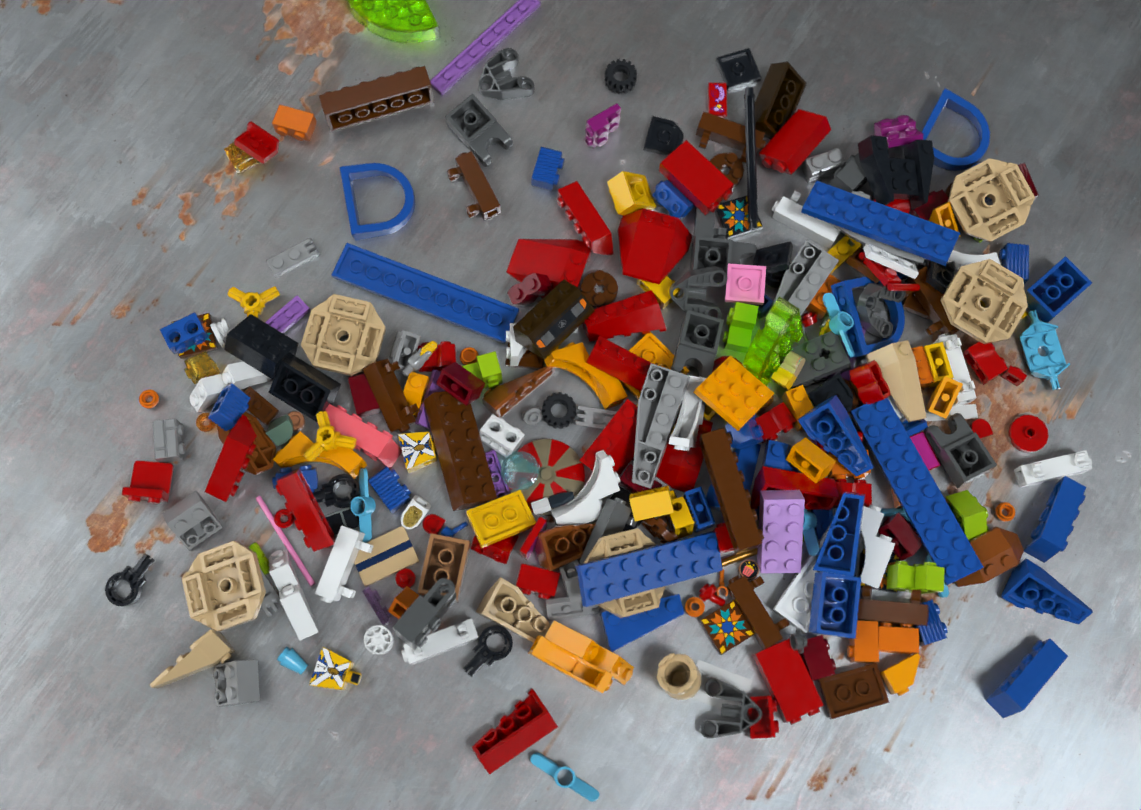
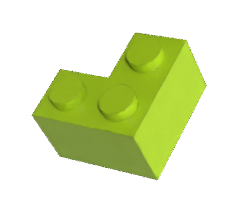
[722,302,759,353]
[462,351,503,389]
[945,490,989,541]
[887,561,945,594]

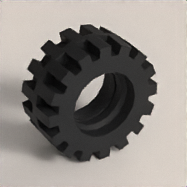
[605,59,637,94]
[542,392,576,429]

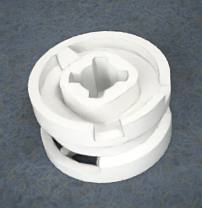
[210,318,231,348]
[364,625,394,655]

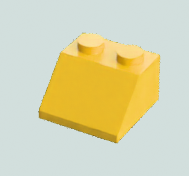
[607,171,657,215]

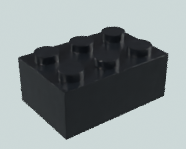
[224,314,299,379]
[268,355,341,422]

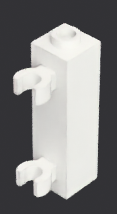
[772,191,840,249]
[933,333,977,407]
[1014,450,1093,488]
[315,525,374,603]
[401,618,479,665]

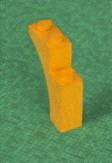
[544,342,628,410]
[273,431,367,479]
[544,621,634,686]
[528,635,613,693]

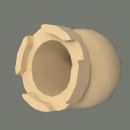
[657,653,701,700]

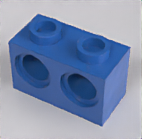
[160,312,209,354]

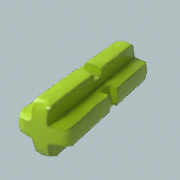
[248,542,270,575]

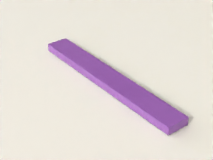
[430,0,541,96]

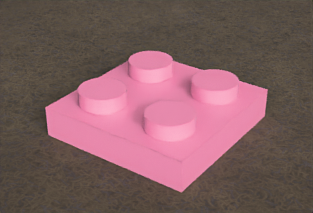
[725,263,766,305]

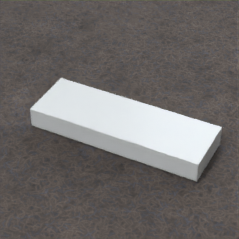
[863,243,919,279]

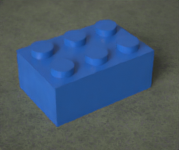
[1025,256,1092,323]
[809,572,861,639]

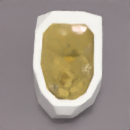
[400,495,431,529]

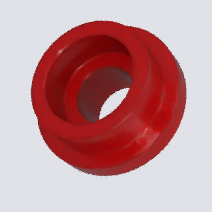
[799,311,818,327]
[274,509,294,529]

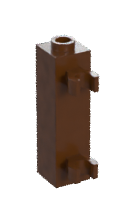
[696,112,766,163]
[447,151,501,220]
[904,266,960,336]
[363,359,419,433]
[726,575,790,650]
[857,585,929,626]

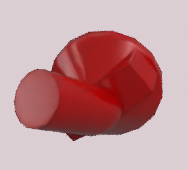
[699,583,725,607]

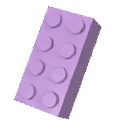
[757,490,805,573]

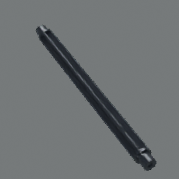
[744,87,759,231]

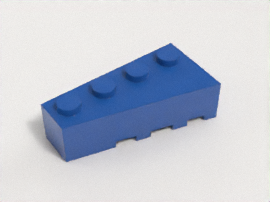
[725,414,764,450]
[985,638,1068,718]

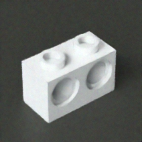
[479,414,525,460]

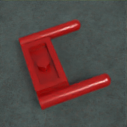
[859,252,920,291]

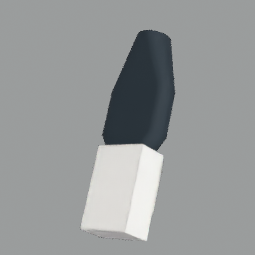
[531,491,575,515]

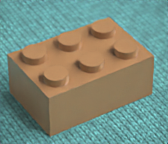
[418,533,471,603]

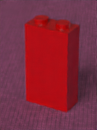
[759,109,831,175]
[659,140,734,216]
[752,638,824,725]

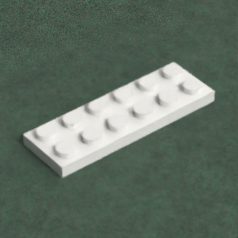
[772,522,865,633]

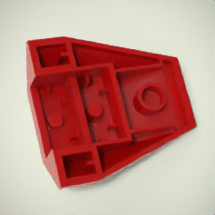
[617,208,693,285]
[506,239,592,299]
[632,417,713,493]

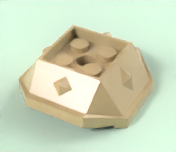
[948,158,1035,242]
[941,259,1028,344]
[301,294,386,376]
[584,528,666,618]
[182,541,266,631]

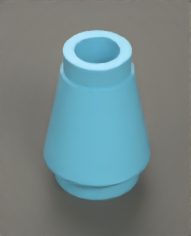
[277,647,308,675]

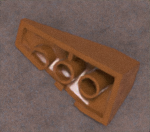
[482,366,555,417]
[535,523,596,571]

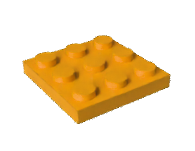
[620,332,690,400]
[693,355,775,431]

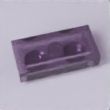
[362,587,392,627]

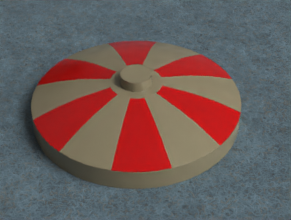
[507,439,585,516]

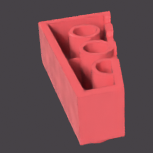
[317,404,402,470]

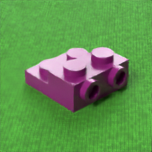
[584,103,621,149]
[874,115,923,148]

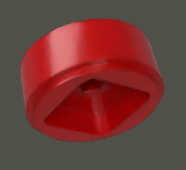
[395,568,416,589]

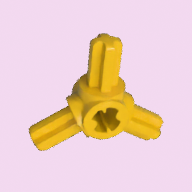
[227,286,280,318]
[304,411,357,462]

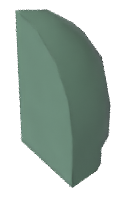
[265,415,294,446]

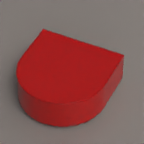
[970,419,993,439]
[422,514,446,535]

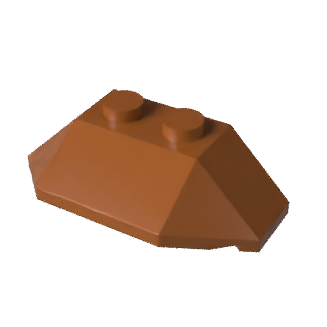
[217,412,276,475]
[955,527,1024,587]

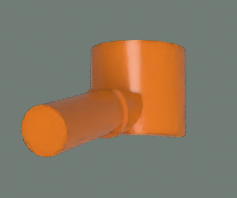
[716,569,728,597]

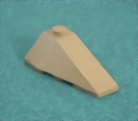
[865,340,927,422]
[476,577,551,643]
[149,629,235,689]

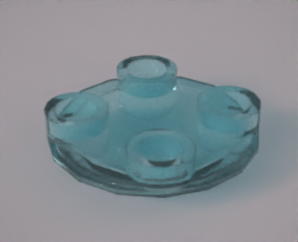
[501,451,540,490]

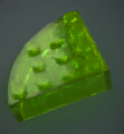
[346,0,440,43]
[743,296,804,386]

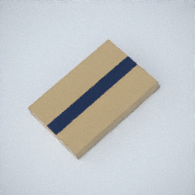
[354,526,420,587]

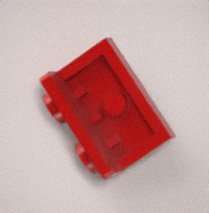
[234,121,279,164]
[471,535,518,564]
[748,695,779,739]

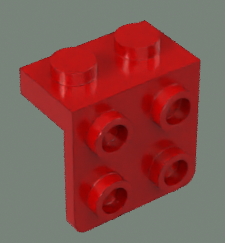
[122,461,174,504]

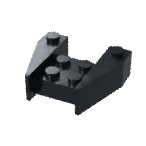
[858,135,934,210]

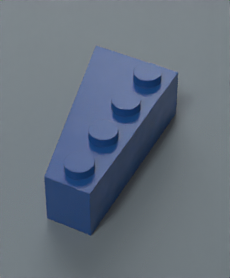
[1024,476,1086,563]
[813,491,865,577]
[600,594,684,652]

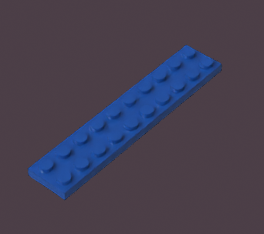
[332,243,519,344]
[850,398,984,586]

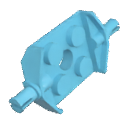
[1019,310,1070,391]

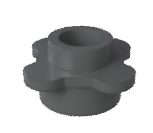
[790,629,807,654]

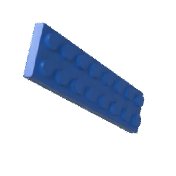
[801,181,960,266]
[576,531,723,607]

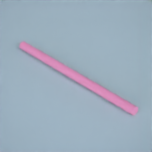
[256,496,316,587]

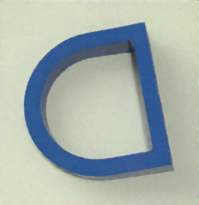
[921,88,990,171]
[340,163,415,241]
[831,277,905,359]

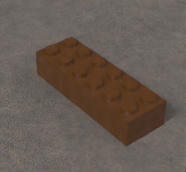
[319,66,434,132]
[423,391,498,511]
[699,428,764,555]

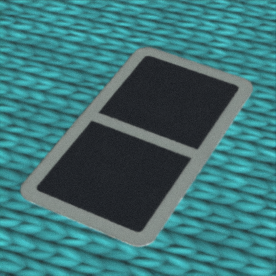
[325,504,364,537]

